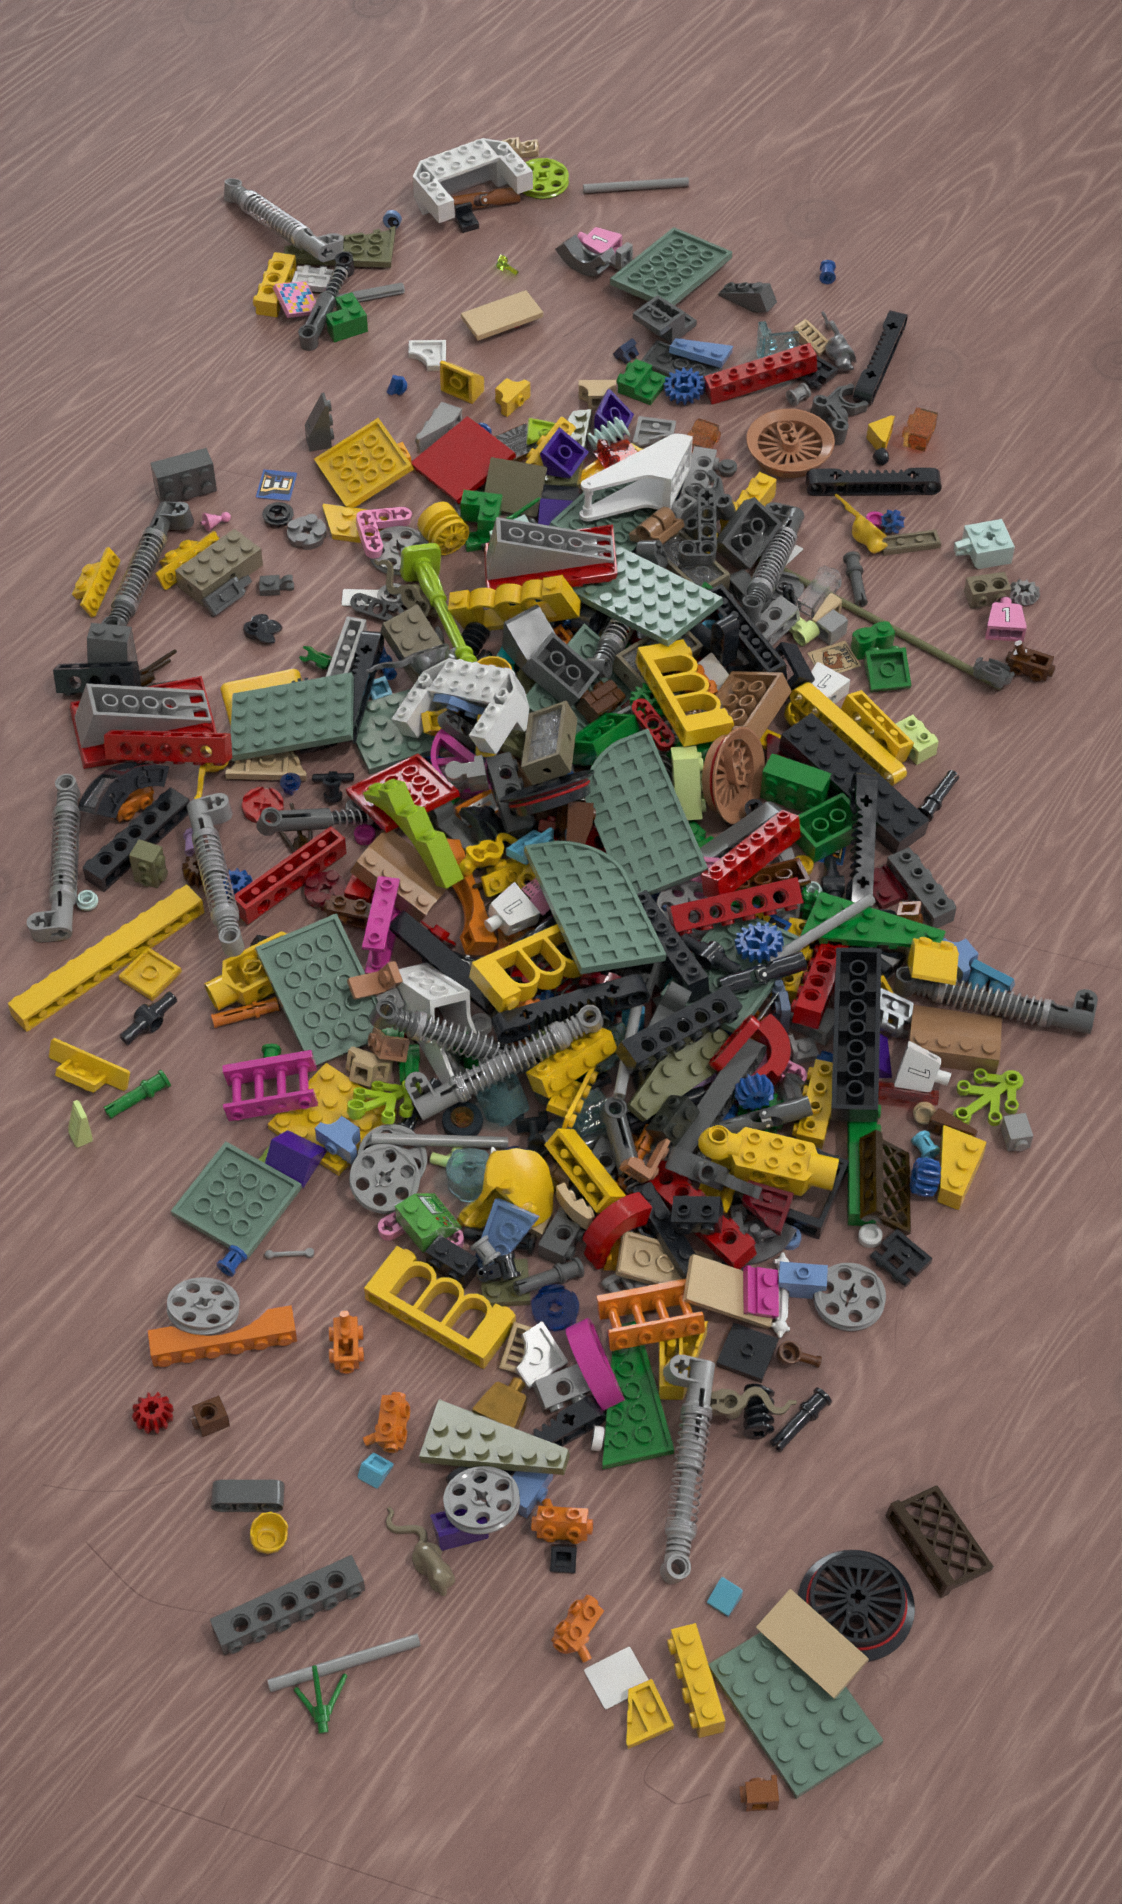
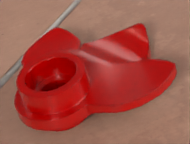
[420,920,457,946]

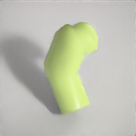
[430,1147,464,1168]

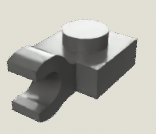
[259,575,294,596]

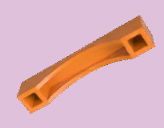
[447,839,498,956]
[148,1305,297,1367]

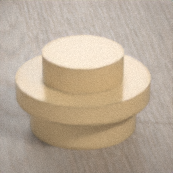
[913,1102,936,1124]

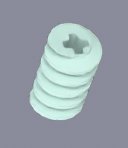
[587,417,630,456]

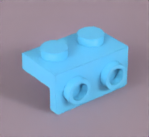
[506,828,554,865]

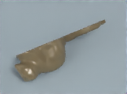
[374,559,439,618]
[710,1387,797,1420]
[386,1506,455,1596]

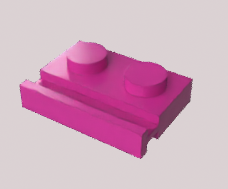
[743,1265,779,1319]

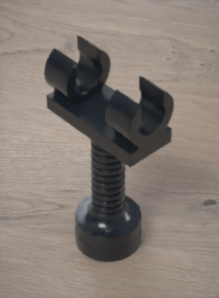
[515,1111,548,1154]

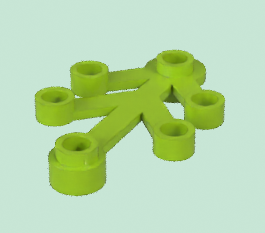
[953,1068,1024,1126]
[347,1080,422,1125]

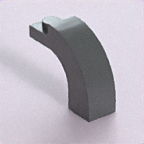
[555,234,615,276]

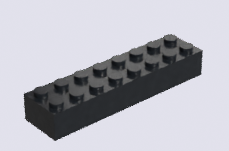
[779,713,930,854]
[831,948,882,1122]

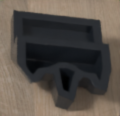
[458,805,508,851]

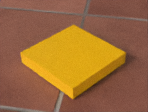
[119,947,182,1001]

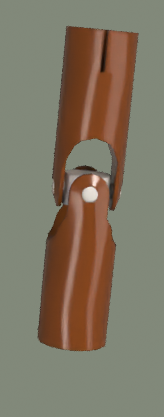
[451,187,520,210]

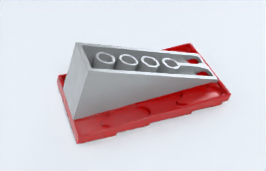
[484,517,618,590]
[69,676,217,769]

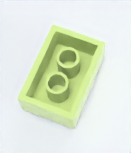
[671,746,706,820]

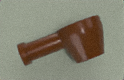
[776,1340,822,1368]

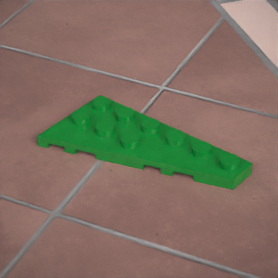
[800,891,946,949]
[602,1321,674,1470]

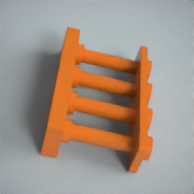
[596,1279,705,1351]

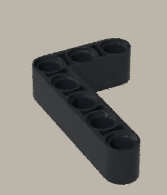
[689,614,740,668]

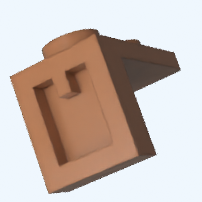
[347,961,403,1000]
[368,1027,410,1062]
[619,1138,670,1184]

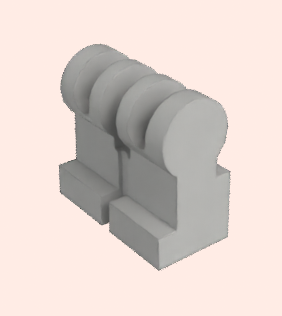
[445,755,489,793]

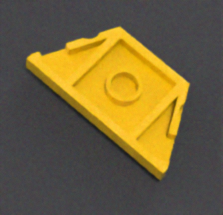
[322,504,394,543]

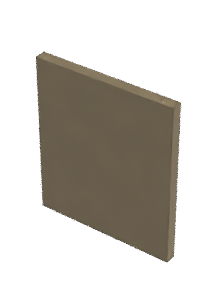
[485,457,547,518]

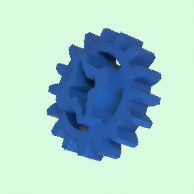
[664,367,705,405]
[735,922,784,963]

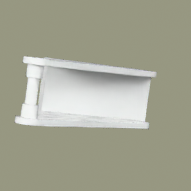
[579,434,693,521]
[396,963,497,1093]

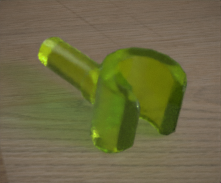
[496,255,519,275]

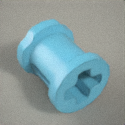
[911,1130,940,1159]

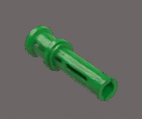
[103,1069,171,1119]

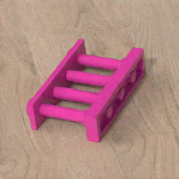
[362,876,401,974]
[222,1050,318,1121]

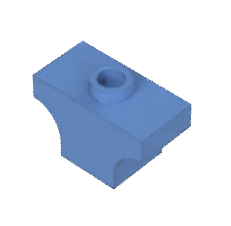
[943,938,979,985]
[315,1116,361,1165]
[779,1261,828,1299]
[508,1471,553,1518]

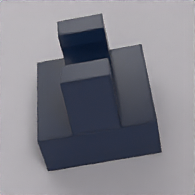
[613,338,639,364]

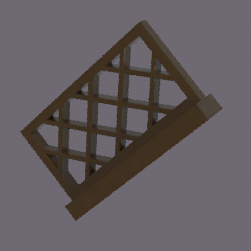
[859,1130,911,1236]
[885,1485,994,1598]

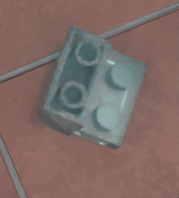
[564,1087,618,1138]

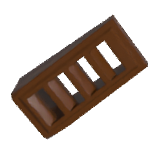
[927,1108,978,1137]

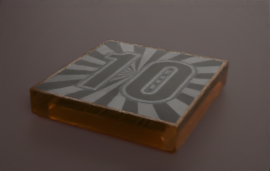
[494,423,538,462]

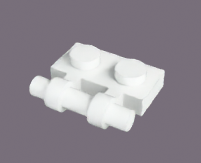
[292,265,334,292]

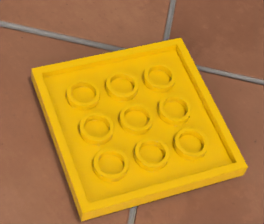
[314,418,414,508]
[268,1063,397,1176]

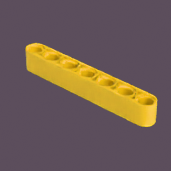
[790,682,907,786]

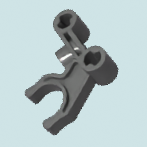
[810,384,868,445]
[684,470,736,540]
[665,1146,763,1199]

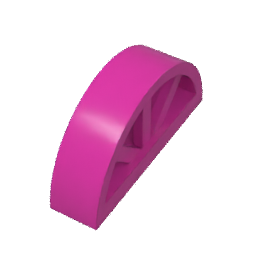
[431,728,504,800]
[566,1318,625,1411]

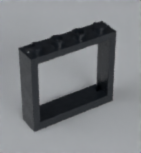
[732,1130,849,1239]

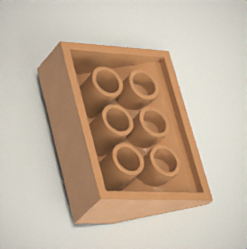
[704,671,792,739]
[350,830,449,923]
[909,1005,1002,1074]

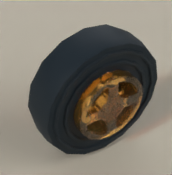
[442,1102,483,1136]

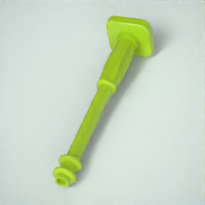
[400,543,477,663]

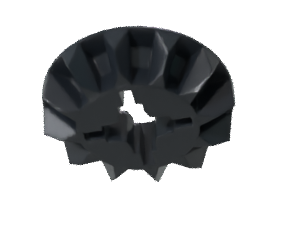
[262,502,294,528]

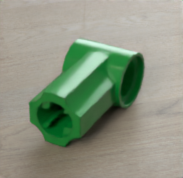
[397,1044,420,1085]

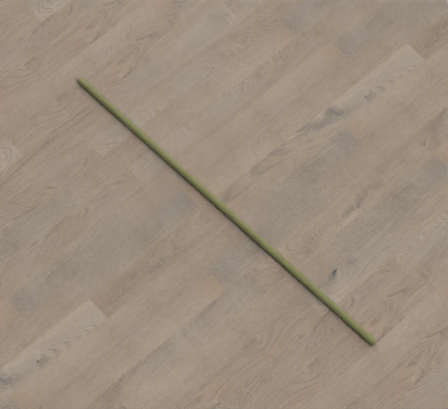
[717,531,1004,690]

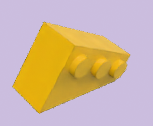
[937,1125,987,1210]
[659,1321,708,1400]

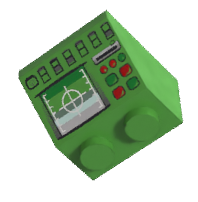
[395,1193,462,1253]

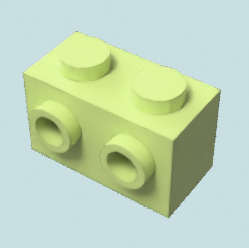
[896,715,939,765]

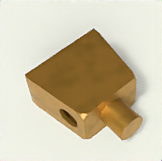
[472,1377,527,1429]

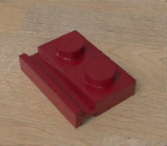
[873,864,908,909]

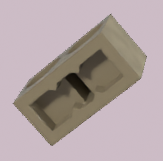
[964,572,1011,608]

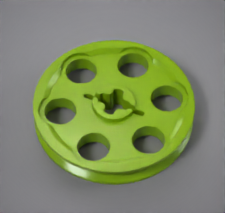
[522,158,569,199]

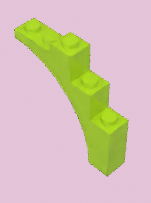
[363,779,464,889]

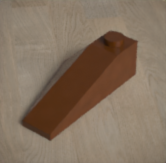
[735,857,811,895]

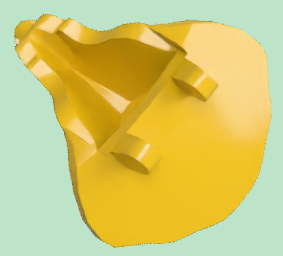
[457,1147,554,1228]

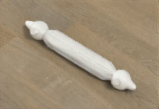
[771,1252,790,1339]

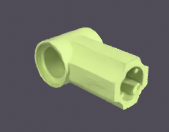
[789,617,820,646]

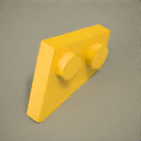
[626,1679,674,1749]

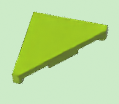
[526,418,555,445]

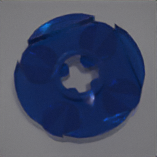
[531,1284,579,1331]

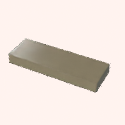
[882,529,941,556]

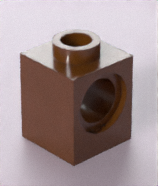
[190,1395,230,1437]

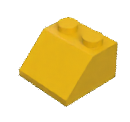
[439,360,484,404]
[907,937,959,985]

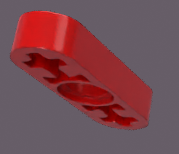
[632,699,675,751]
[708,1014,761,1072]

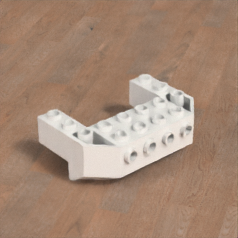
[413,138,533,223]
[391,658,529,754]

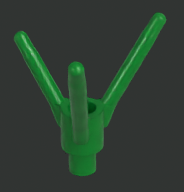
[294,1665,347,1734]

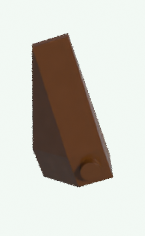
[555,802,596,844]

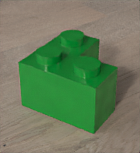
[326,292,368,343]
[460,490,502,538]

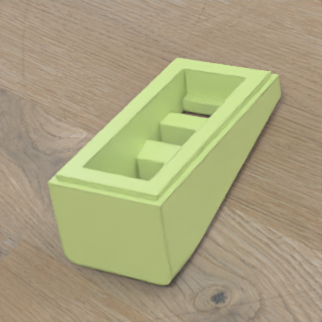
[68,1100,93,1147]

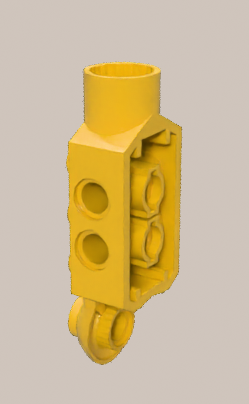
[204,931,287,1011]
[698,1125,839,1196]

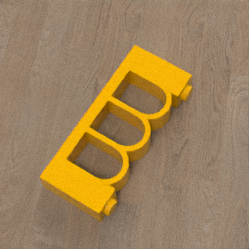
[448,575,581,631]
[635,639,734,747]
[469,924,582,1013]
[364,1246,516,1369]

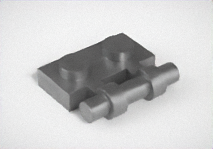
[880,988,914,1039]

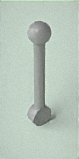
[265,1248,314,1259]

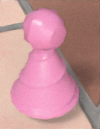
[200,512,231,532]

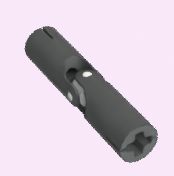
[719,1096,813,1134]

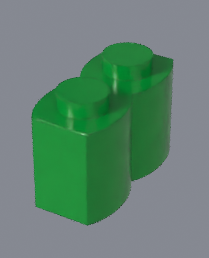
[851,621,895,660]

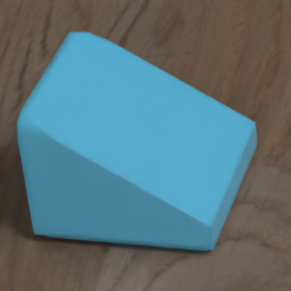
[370,676,392,700]
[358,1452,394,1489]
[707,1577,743,1617]

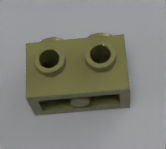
[129,839,168,889]

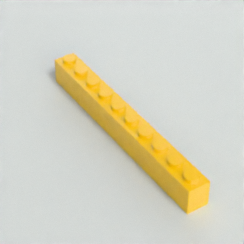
[8,884,205,1032]

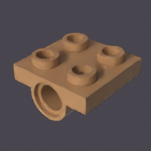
[629,506,685,545]

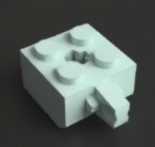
[954,519,1015,569]

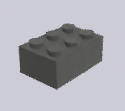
[150,448,217,502]
[717,497,783,570]
[521,632,600,707]

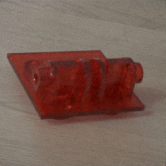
[593,439,637,469]

